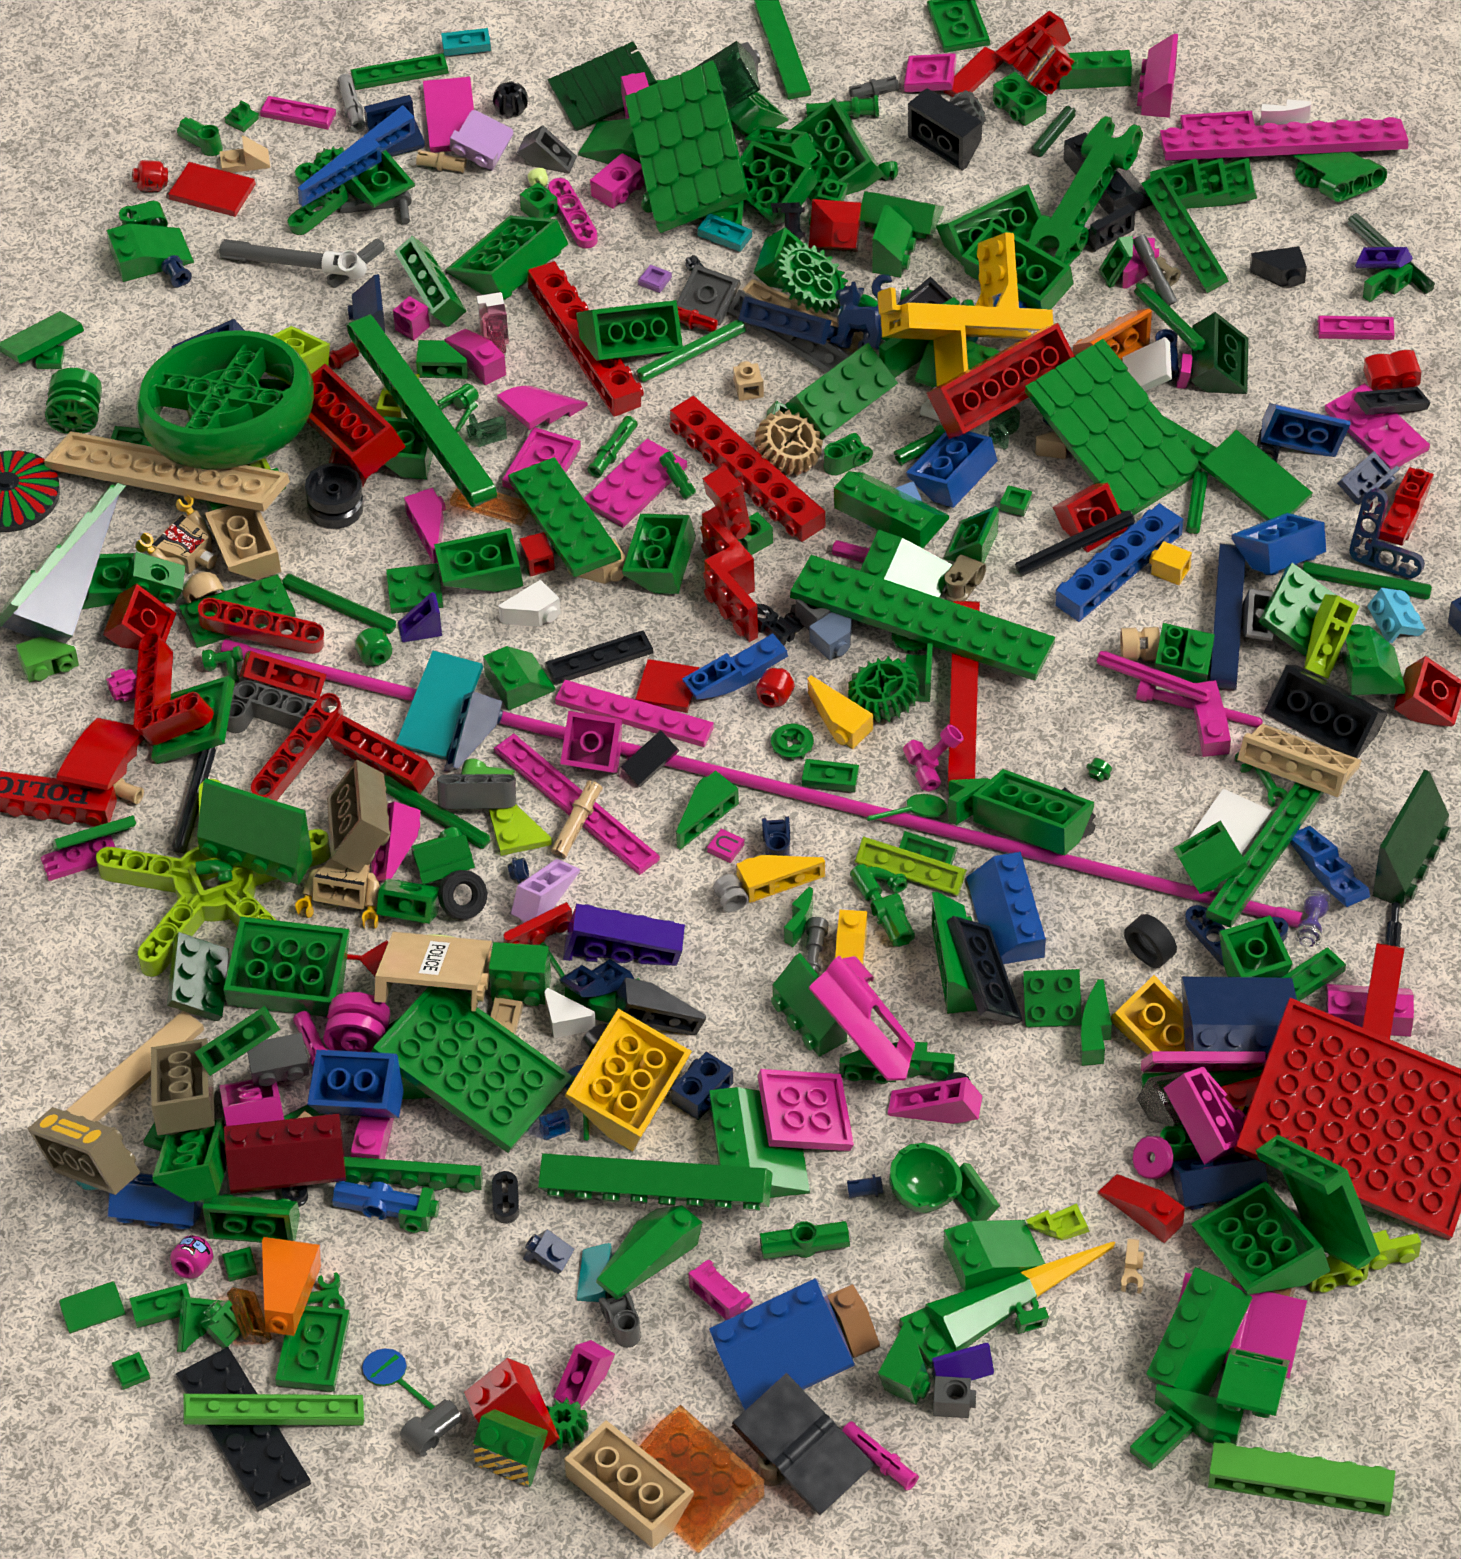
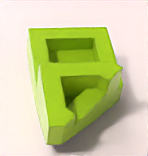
[1026,1203,1090,1241]

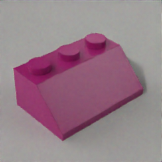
[1137,34,1178,118]
[1326,984,1414,1037]

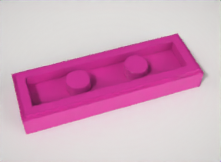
[260,96,336,130]
[1180,111,1255,130]
[1318,316,1395,340]

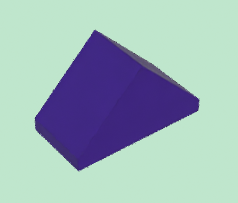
[398,592,442,642]

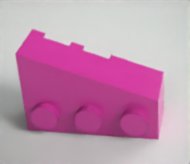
[1164,1067,1245,1164]

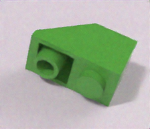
[16,637,79,683]

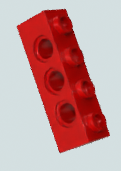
[327,714,435,795]

